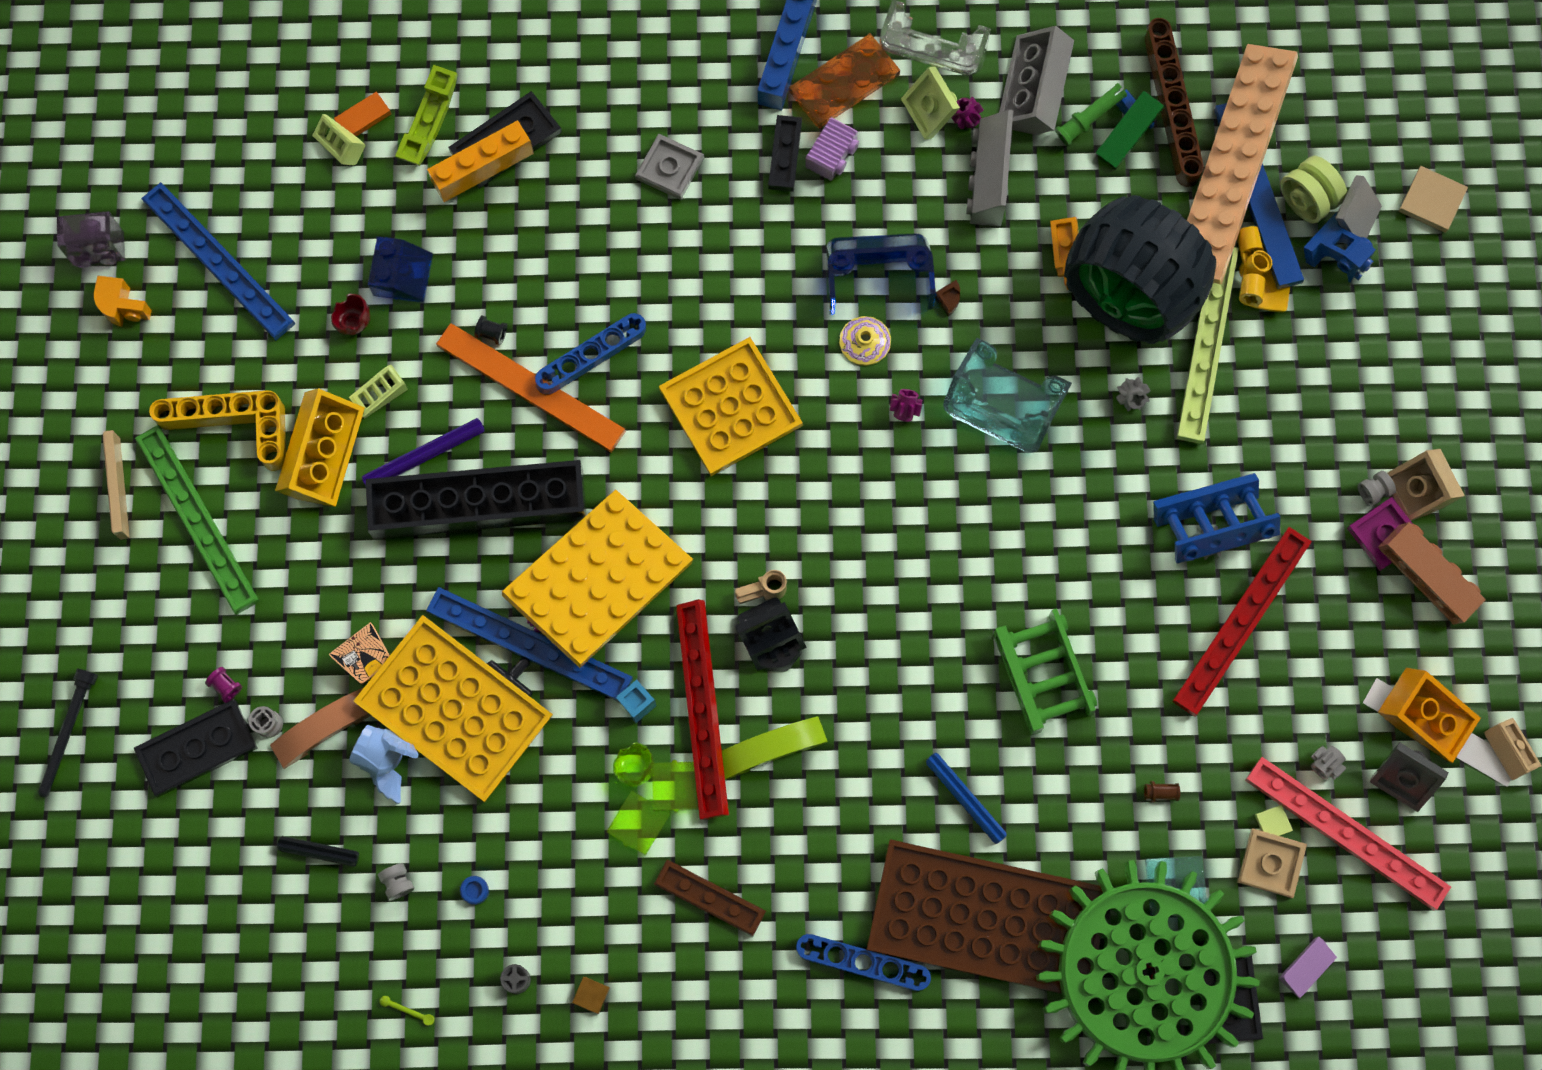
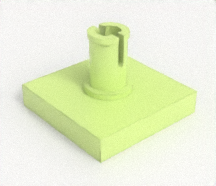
[901,66,960,140]

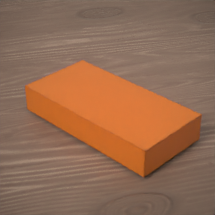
[334,91,391,136]

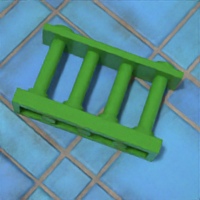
[993,608,1097,736]

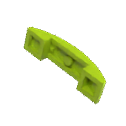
[395,65,458,166]
[722,716,828,780]

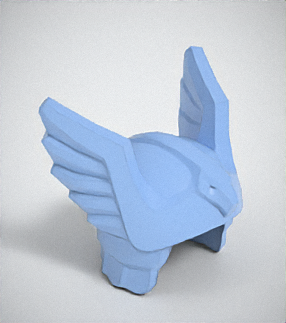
[349,725,419,804]

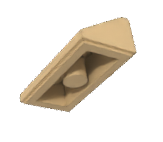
[1484,718,1541,780]

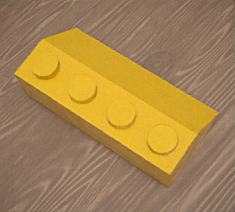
[275,388,365,507]

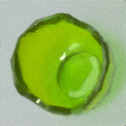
[613,742,654,787]

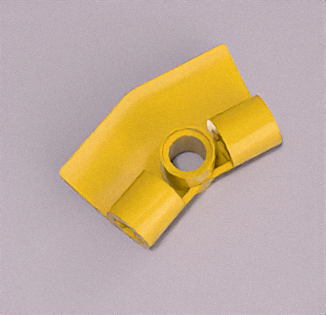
[1237,226,1290,312]

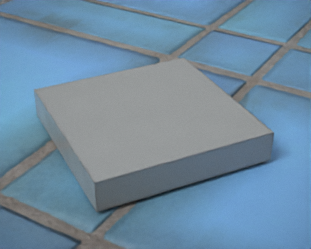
[635,134,704,200]
[1335,175,1382,238]

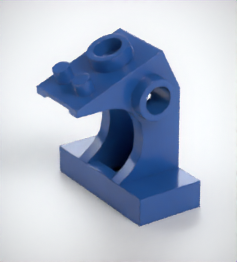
[1304,212,1375,282]

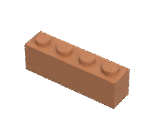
[1378,522,1486,624]

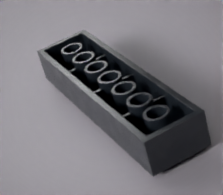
[366,460,586,539]

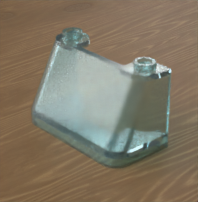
[943,338,1072,453]

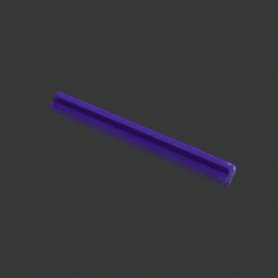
[362,418,484,486]

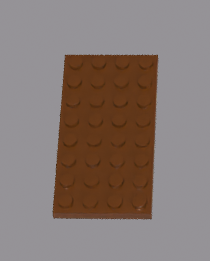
[867,839,1103,994]

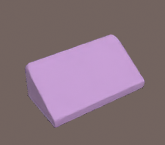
[1278,936,1337,999]

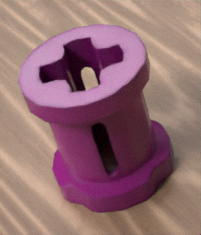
[205,667,242,703]

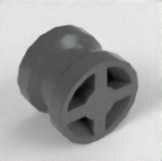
[500,964,531,994]

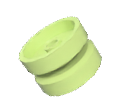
[1280,155,1347,224]

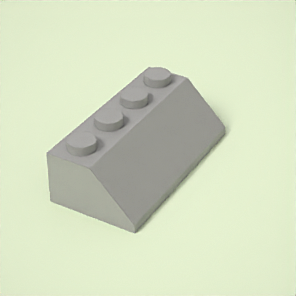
[999,26,1074,135]
[966,110,1013,227]

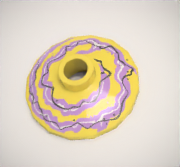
[839,316,891,366]

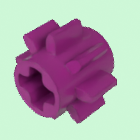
[951,97,984,129]
[890,389,923,422]

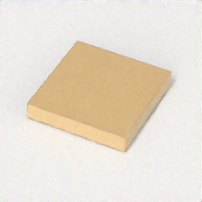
[1398,166,1468,233]
[1237,828,1307,898]

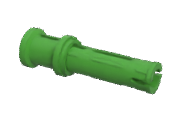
[1055,83,1127,146]

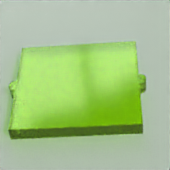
[652,760,699,813]
[606,790,671,856]

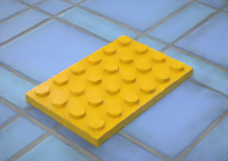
[502,489,693,668]
[353,615,553,803]

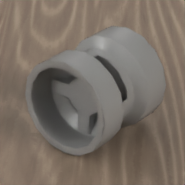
[1358,471,1396,506]
[249,706,283,738]
[378,863,414,901]

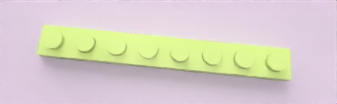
[1176,247,1239,444]

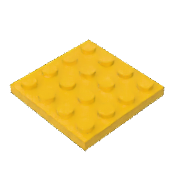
[659,337,803,476]

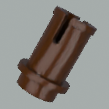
[1144,781,1181,803]

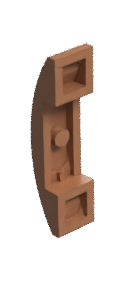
[270,688,371,769]

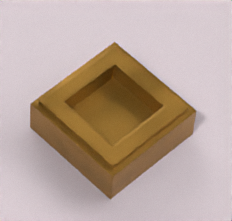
[572,976,610,1014]

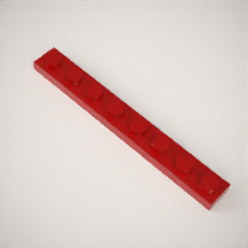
[1172,527,1312,717]
[676,599,729,820]

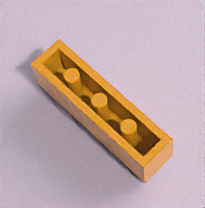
[427,120,534,202]

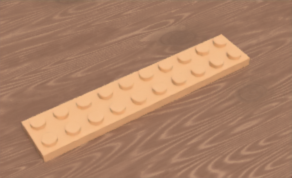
[1187,44,1298,284]

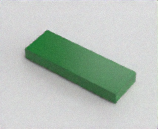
[1096,91,1164,169]

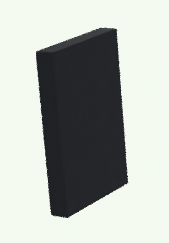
[1199,955,1263,1044]

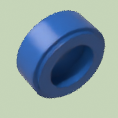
[460,876,489,905]

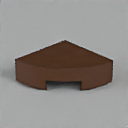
[934,280,960,316]

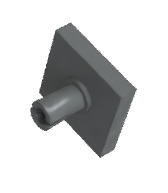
[1370,742,1449,812]

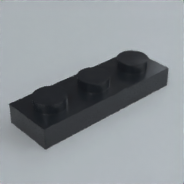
[768,115,802,192]

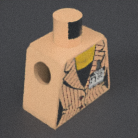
[329,622,390,685]

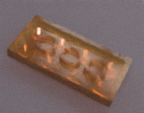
[789,33,900,129]

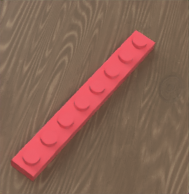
[1245,757,1451,911]

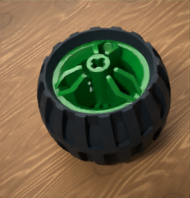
[1064,195,1216,344]

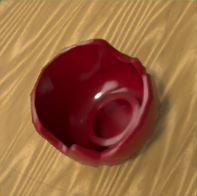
[331,293,371,335]

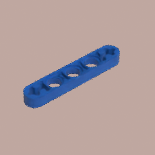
[535,313,646,394]
[796,934,931,991]

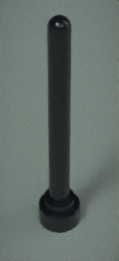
[38,668,98,798]

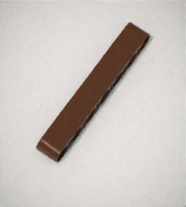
[1145,18,1204,187]

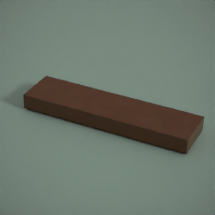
[654,859,766,937]

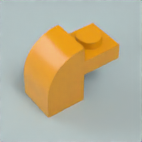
[94,276,152,327]

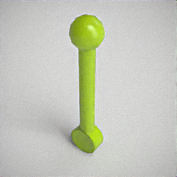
[379,995,435,1026]

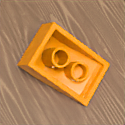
[1378,668,1481,763]

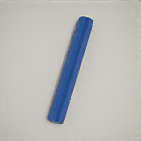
[926,753,1007,844]

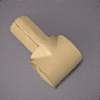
[735,570,787,604]

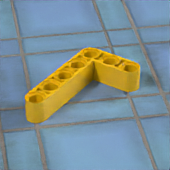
[149,390,286,471]

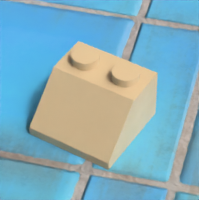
[1387,449,1465,521]

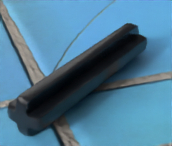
[277,836,359,866]

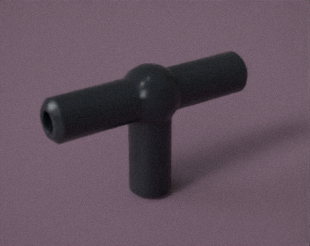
[487,657,533,697]

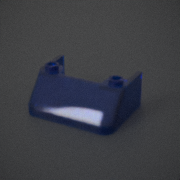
[826,234,936,314]

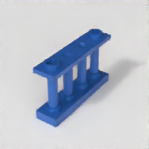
[1153,473,1280,564]

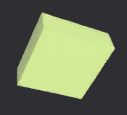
[1255,805,1293,836]

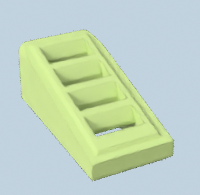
[312,114,366,165]
[349,364,408,419]

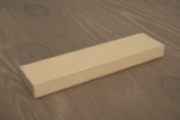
[102,430,130,540]

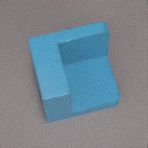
[616,679,657,723]

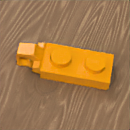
[1050,217,1079,290]

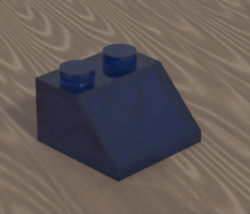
[368,236,433,302]

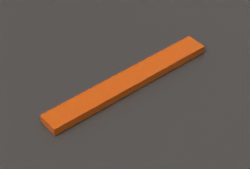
[436,323,626,453]

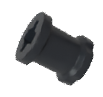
[474,315,508,345]

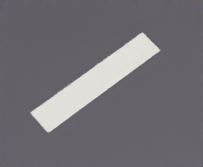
[1363,678,1511,787]

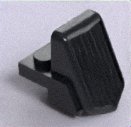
[735,598,807,671]

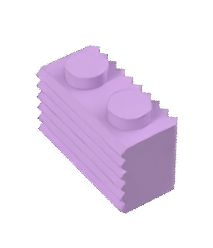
[805,117,859,181]

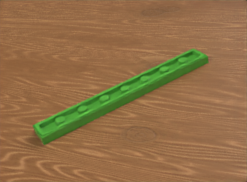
[135,425,260,615]

